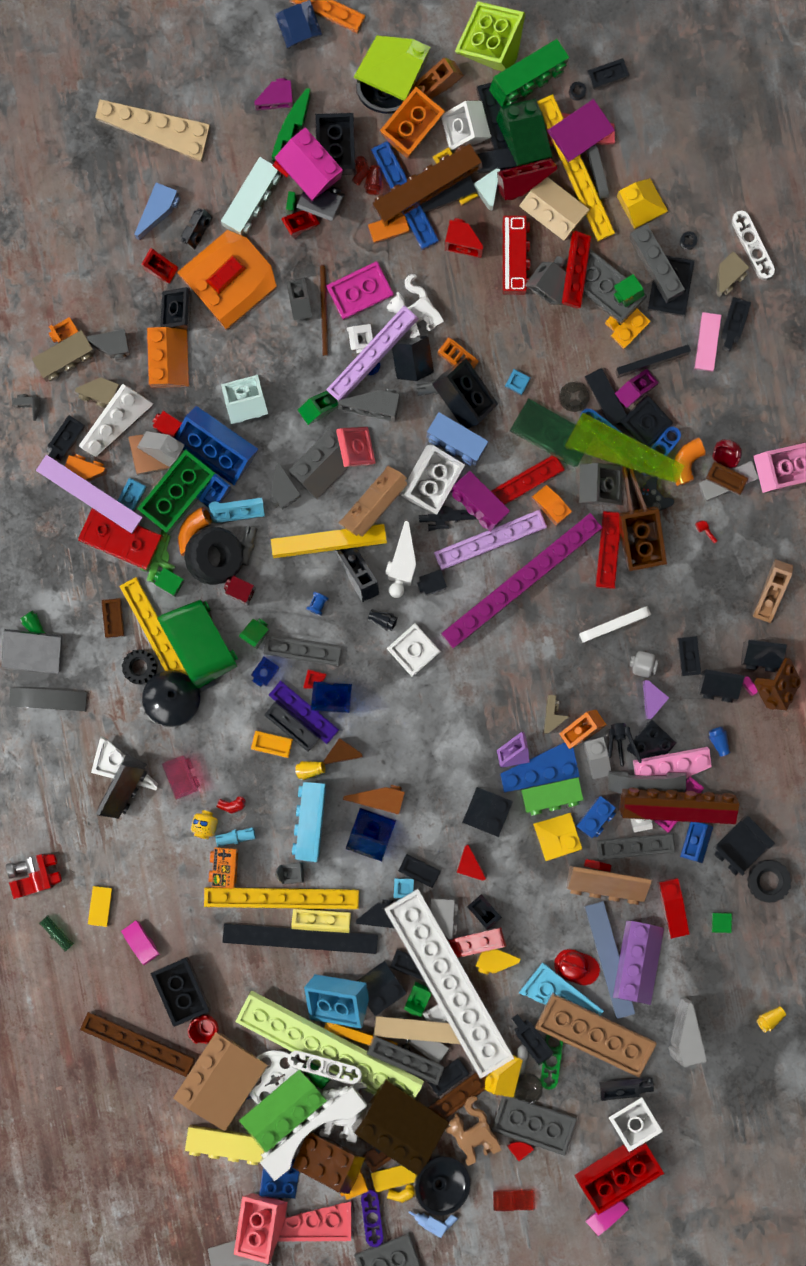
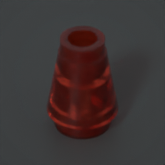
[364,165,382,195]

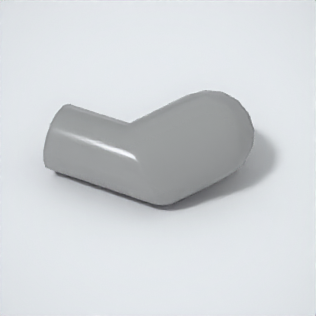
[517,1045,530,1074]

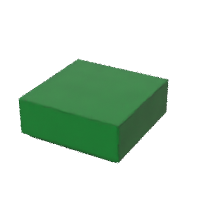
[286,191,297,215]
[711,913,732,933]

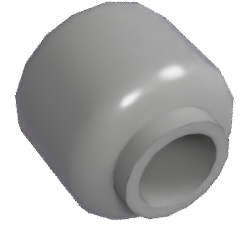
[629,651,659,678]

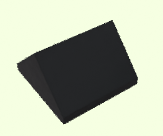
[160,287,192,331]
[392,335,434,381]

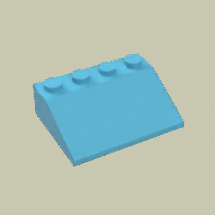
[292,782,327,862]

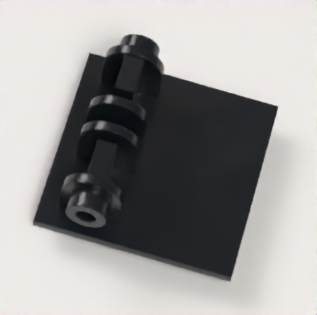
[626,719,676,759]

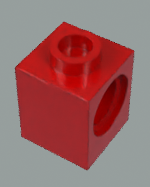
[152,411,182,438]

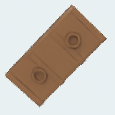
[339,466,408,537]

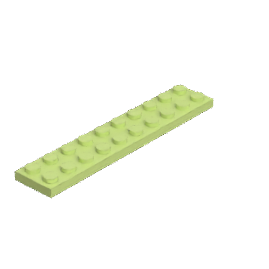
[235,990,424,1098]

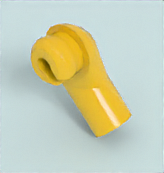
[387,1184,415,1203]

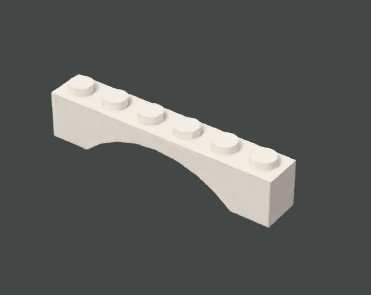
[260,1085,367,1181]

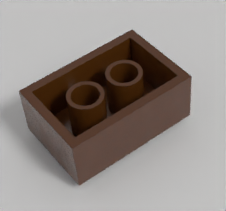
[292,1132,365,1194]

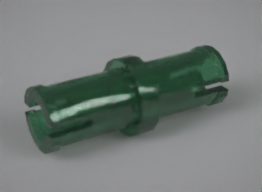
[39,915,74,952]

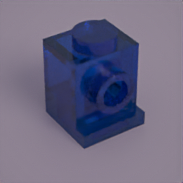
[251,656,280,687]

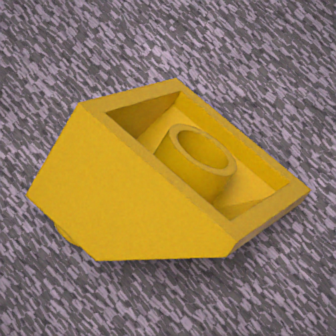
[617,178,668,229]

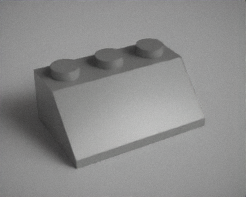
[208,1240,274,1266]

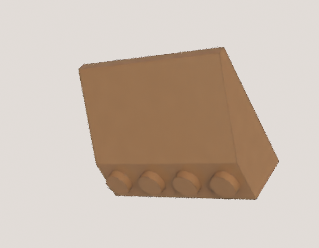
[566,866,651,905]
[173,1032,268,1131]

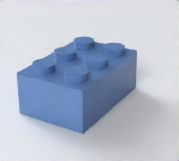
[427,412,488,466]

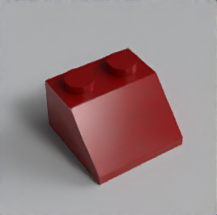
[444,218,483,258]

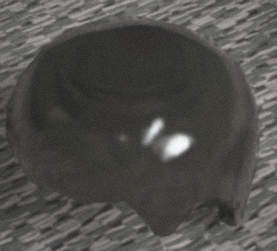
[515,1073,543,1104]

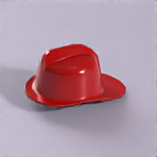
[554,949,600,986]

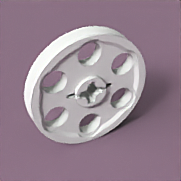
[250,1050,304,1104]

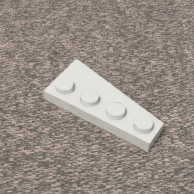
[79,384,153,457]

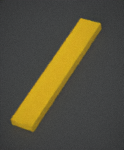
[271,524,387,558]
[120,577,188,675]

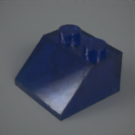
[311,681,352,714]
[346,808,396,862]

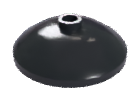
[356,80,413,114]
[142,671,200,727]
[414,1156,470,1216]

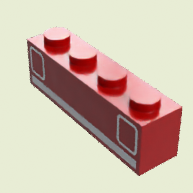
[502,216,530,295]

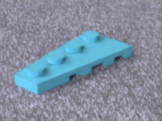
[519,962,604,1015]

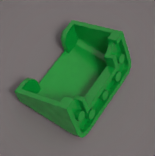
[157,599,238,689]

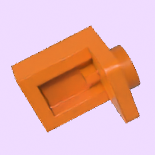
[48,317,79,343]

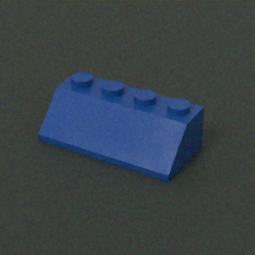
[174,406,258,485]

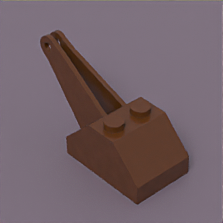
[619,464,667,571]

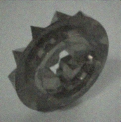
[559,381,590,412]

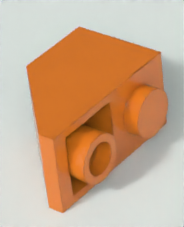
[65,454,107,482]

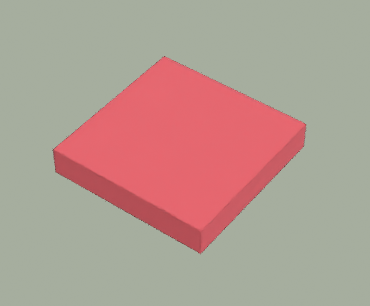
[336,427,376,467]

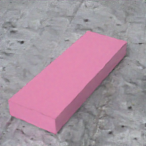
[694,312,721,372]

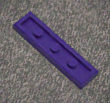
[269,680,339,744]

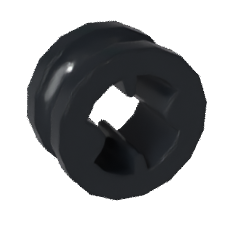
[569,82,586,101]
[680,231,698,250]

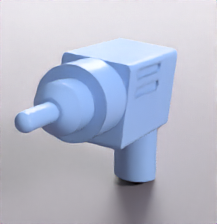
[408,1211,459,1238]

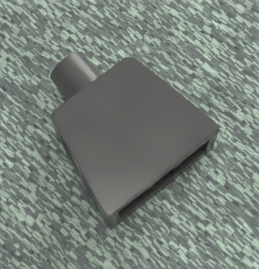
[525,256,567,305]

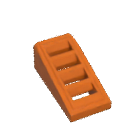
[437,337,479,368]

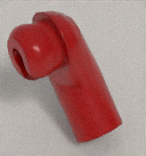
[216,796,246,814]

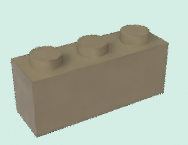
[32,330,95,381]

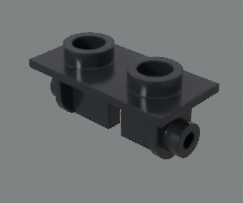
[180,208,212,250]

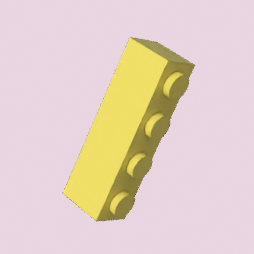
[185,1125,264,1165]

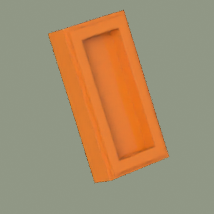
[368,215,410,244]

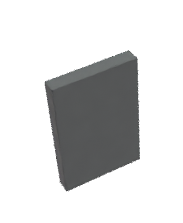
[354,1233,421,1266]

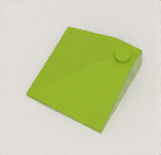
[455,1,525,71]
[354,35,431,101]

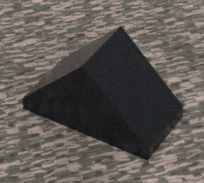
[467,894,502,930]

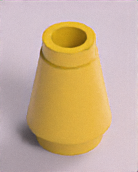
[295,761,326,780]
[756,1006,786,1033]

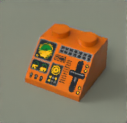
[209,847,239,888]

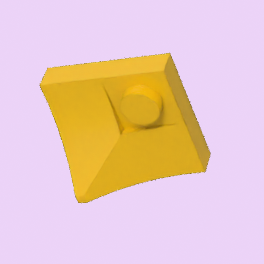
[533,813,583,861]

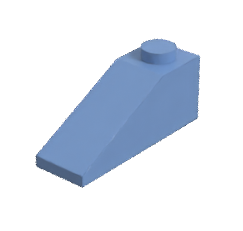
[134,182,180,240]

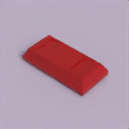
[206,255,246,294]

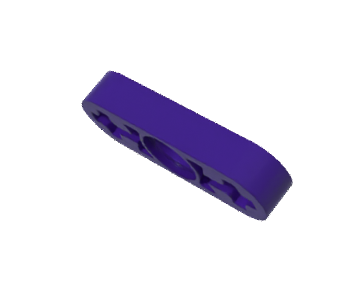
[361,1189,383,1247]

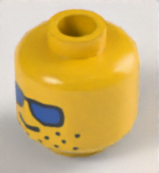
[190,810,218,840]

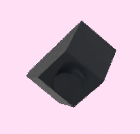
[356,899,394,928]

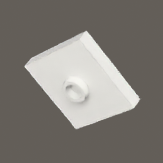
[386,623,441,677]

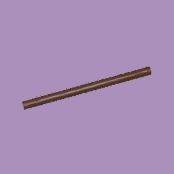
[320,265,328,356]

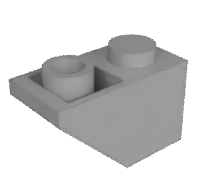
[430,898,458,939]

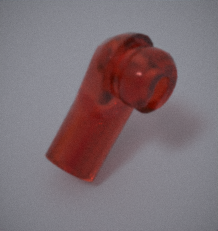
[352,156,369,186]

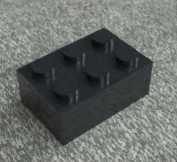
[315,113,356,175]
[150,956,211,1027]

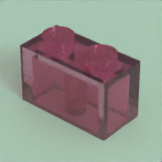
[162,755,200,800]

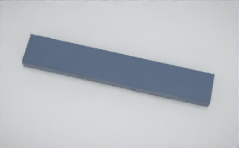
[584,901,635,1019]

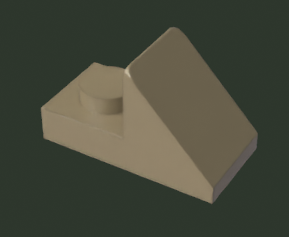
[543,695,569,734]

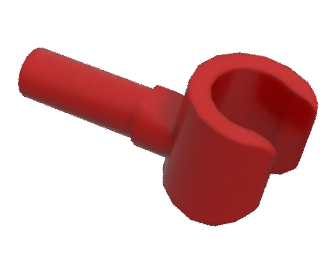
[695,520,718,543]

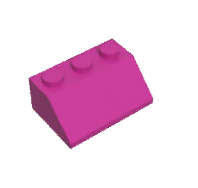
[275,127,343,201]

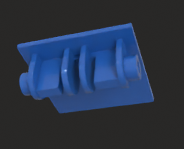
[259,1159,299,1199]

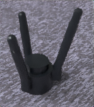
[608,723,642,766]

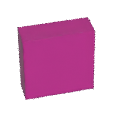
[743,676,758,696]

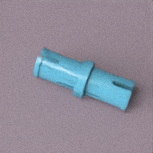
[215,827,256,847]

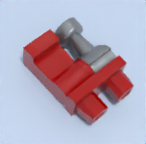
[6,854,62,899]

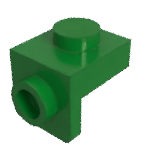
[404,982,432,1017]

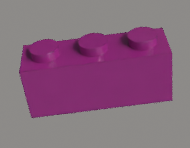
[450,471,510,532]

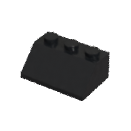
[432,358,498,429]
[96,754,147,819]

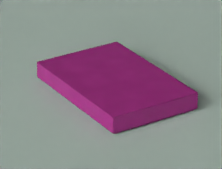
[547,99,615,162]

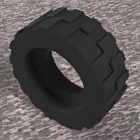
[747,860,792,903]

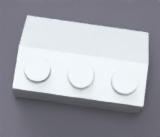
[399,445,465,515]

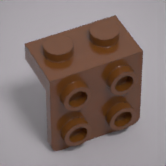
[754,658,801,711]

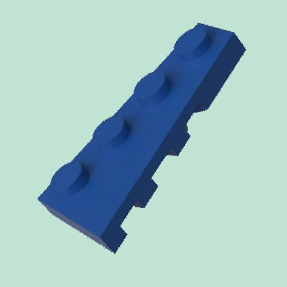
[500,742,580,793]

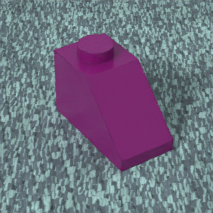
[254,78,293,110]
[615,369,659,408]

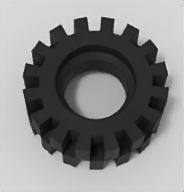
[122,649,158,685]

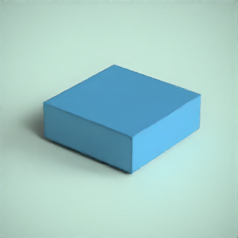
[505,369,530,395]

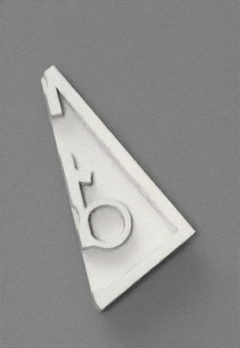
[91,736,158,790]

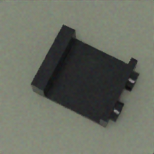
[713,816,775,876]

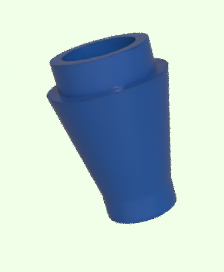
[708,727,731,757]

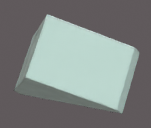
[474,169,500,211]

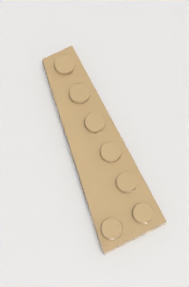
[95,99,210,162]

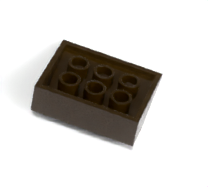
[352,1079,449,1176]

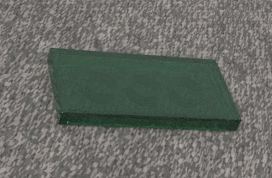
[510,398,595,468]

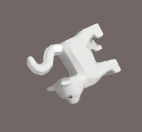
[387,274,444,338]
[319,1082,367,1143]

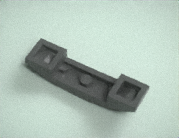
[9,688,87,712]
[608,771,686,793]

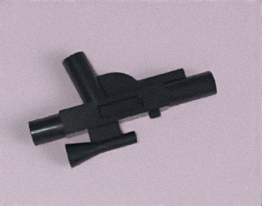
[419,506,476,532]

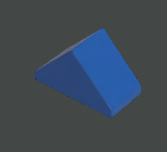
[199,474,232,508]

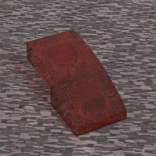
[493,1189,535,1211]

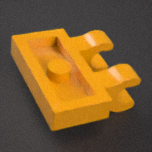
[605,308,651,349]

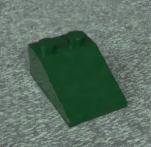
[496,99,552,167]

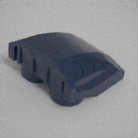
[275,0,322,49]

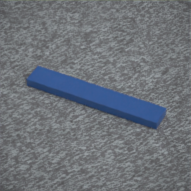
[371,141,439,250]

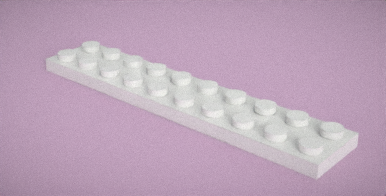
[384,889,514,1078]

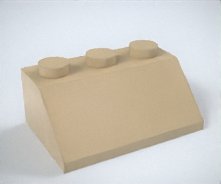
[519,177,590,241]

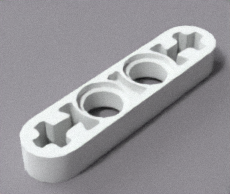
[732,211,775,280]
[579,606,652,643]
[288,1051,362,1085]

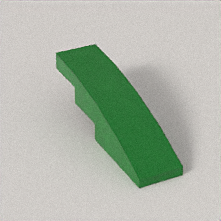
[271,88,311,162]

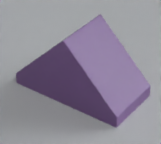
[643,680,669,720]
[497,732,530,767]

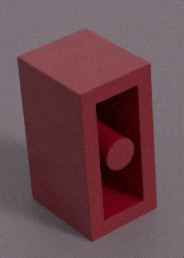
[224,576,256,606]

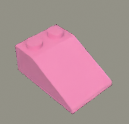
[753,443,806,493]

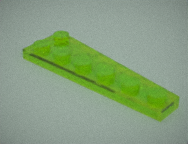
[565,413,685,484]

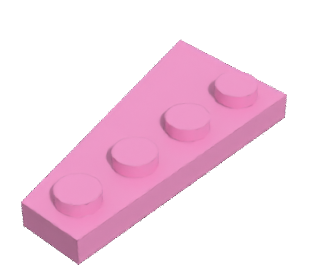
[633,747,711,778]

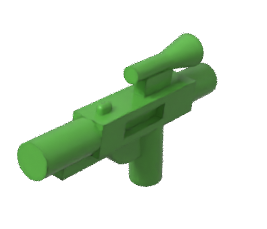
[140,530,176,583]

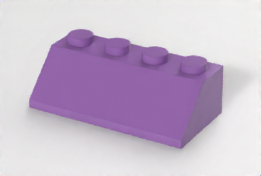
[613,921,664,1005]

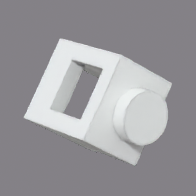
[347,324,373,353]

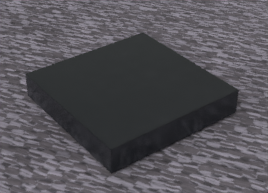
[620,395,673,449]

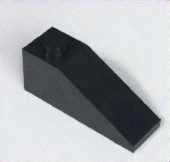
[335,547,379,602]

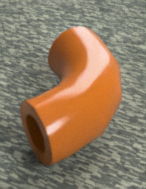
[672,438,706,486]
[178,507,211,556]

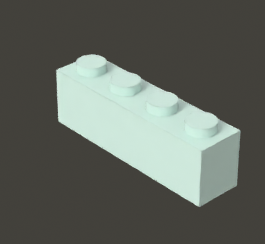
[221,157,281,235]

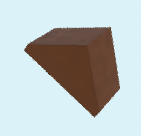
[324,738,363,764]

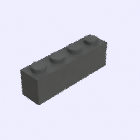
[629,224,685,303]

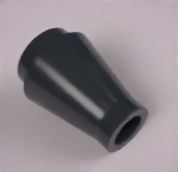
[368,609,398,631]

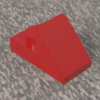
[281,210,320,239]

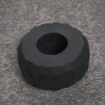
[184,527,243,585]

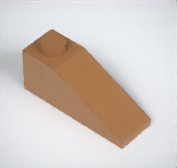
[753,559,793,623]

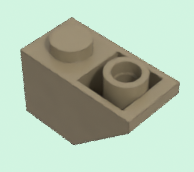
[717,251,749,297]
[75,377,120,409]

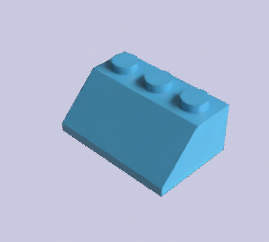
[304,974,369,1028]

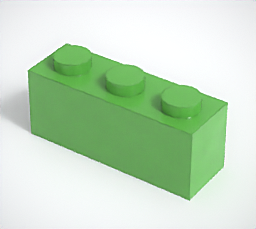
[521,778,583,816]

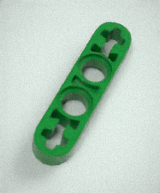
[540,1034,563,1090]

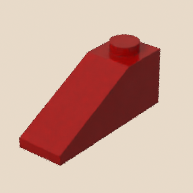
[657,878,690,939]

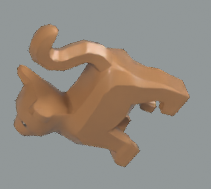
[445,1096,501,1166]

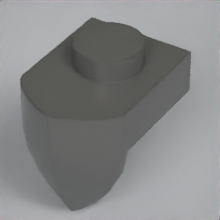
[12,394,40,421]
[275,863,304,885]

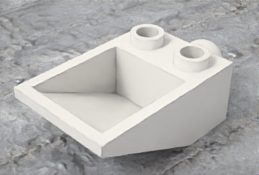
[386,521,416,598]

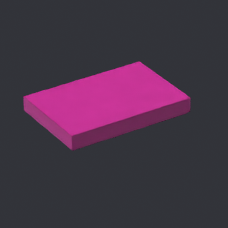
[326,261,394,320]

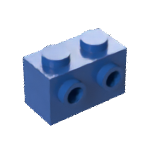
[576,796,616,838]

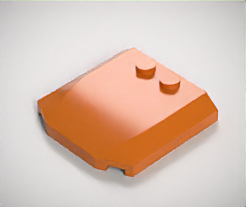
[177,230,277,331]

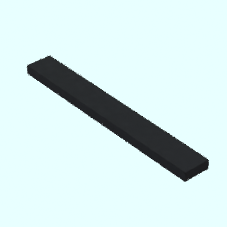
[222,923,378,954]

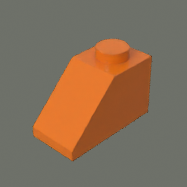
[532,485,572,526]
[559,709,607,749]

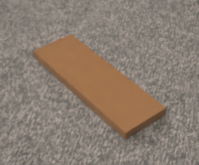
[535,993,657,1078]

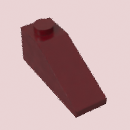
[497,158,557,200]

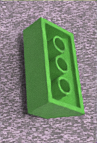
[239,1070,326,1152]

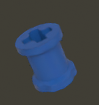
[306,592,329,616]

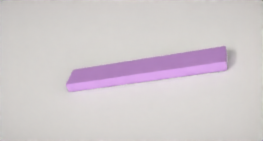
[326,306,419,401]
[36,455,143,534]
[434,510,547,571]

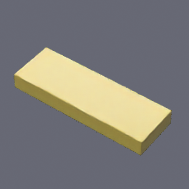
[291,909,351,933]

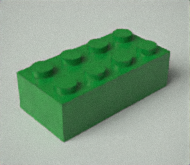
[489,39,569,106]
[137,450,215,535]

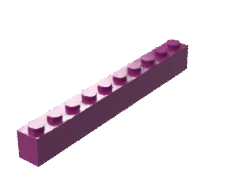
[441,513,602,649]

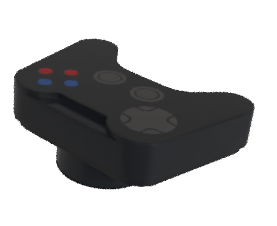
[640,476,674,512]

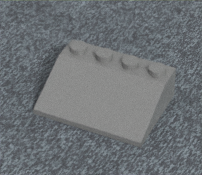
[669,997,707,1067]

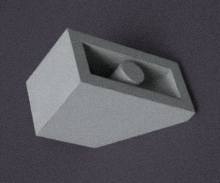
[137,431,184,467]
[583,737,611,780]

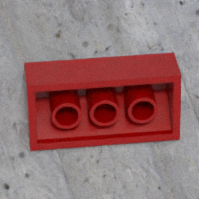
[574,1143,665,1215]

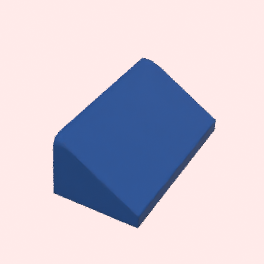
[680,822,713,863]

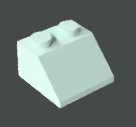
[221,375,268,424]

